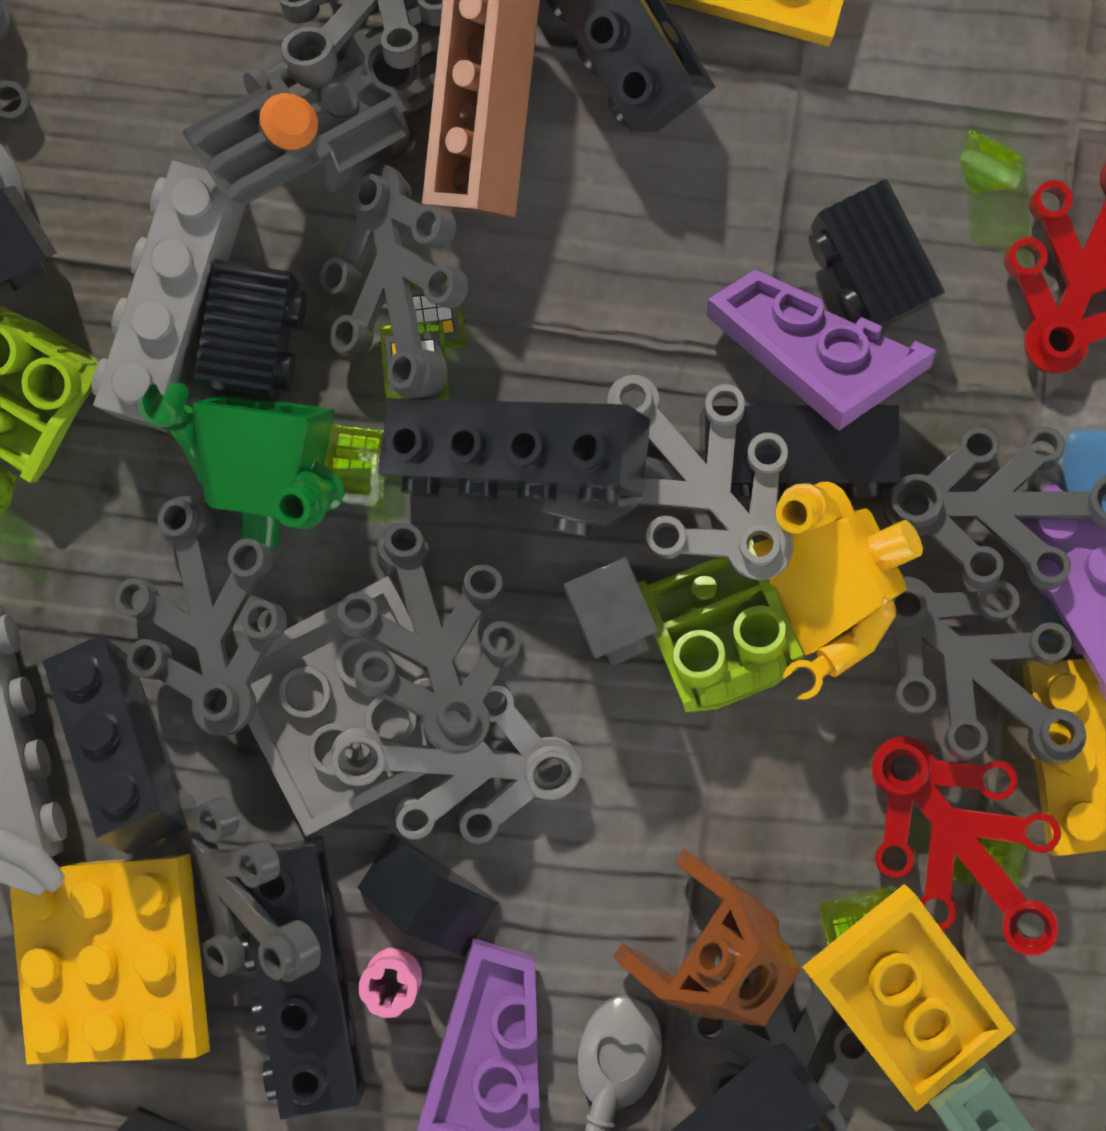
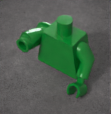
[138,382,344,548]

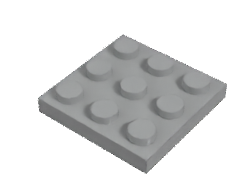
[228,576,463,836]

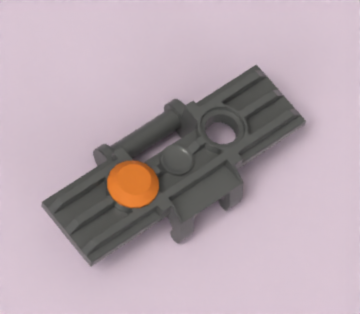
[182,3,440,211]

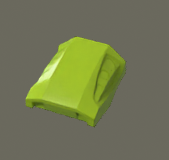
[0,306,99,483]
[637,538,804,713]

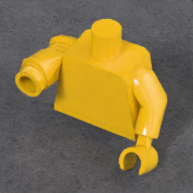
[752,481,923,700]

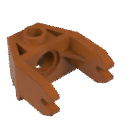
[613,848,800,1027]

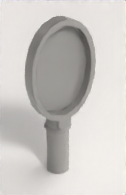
[578,995,662,1131]

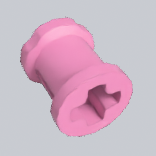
[359,947,423,1018]

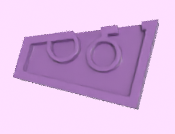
[706,270,936,431]
[1018,481,1106,702]
[417,938,540,1131]

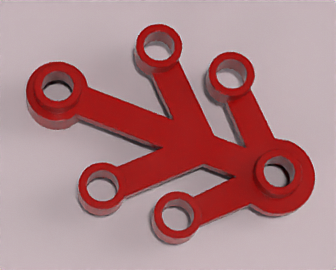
[1004,162,1106,374]
[871,736,1061,956]

